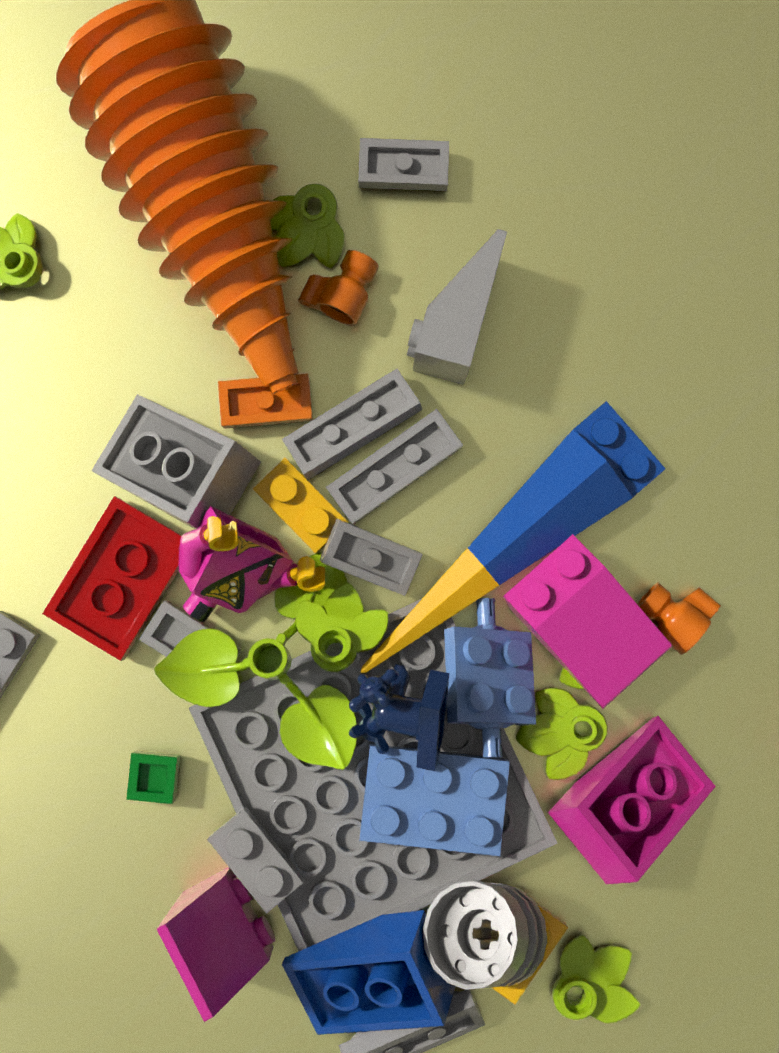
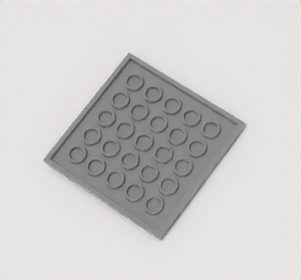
[189,599,558,951]

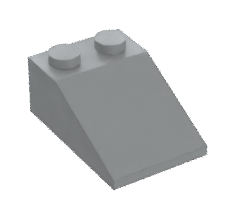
[407,229,507,385]
[91,394,261,529]

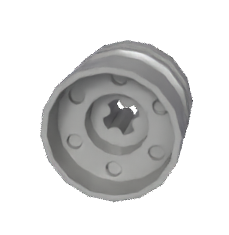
[423,881,547,990]

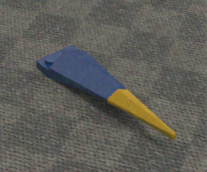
[361,401,666,673]

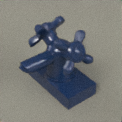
[349,664,449,771]

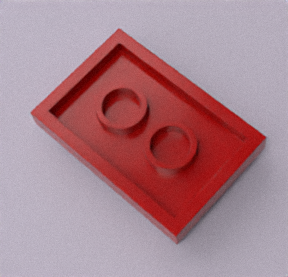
[42,496,182,661]

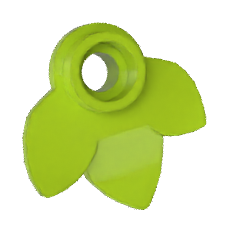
[271,184,345,268]
[0,213,43,290]
[295,583,388,672]
[516,688,608,780]
[552,934,640,1024]

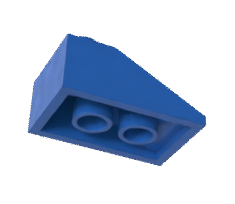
[282,910,456,1035]

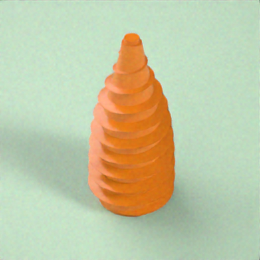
[56,0,298,394]

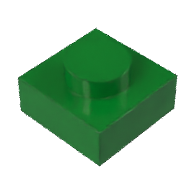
[126,751,180,804]

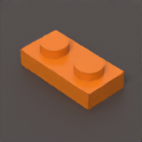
[218,373,313,429]

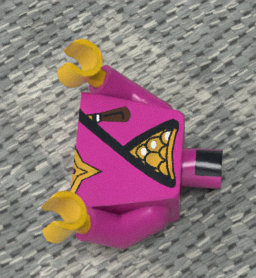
[178,506,325,622]

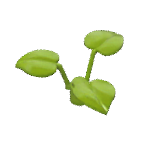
[154,552,357,770]

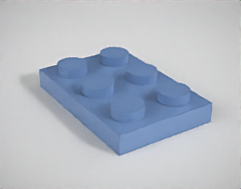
[359,744,510,856]

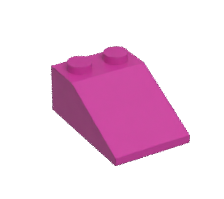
[503,534,672,709]
[548,716,716,884]
[157,867,275,1022]

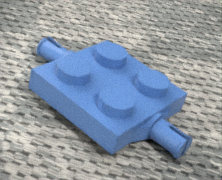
[444,598,536,758]

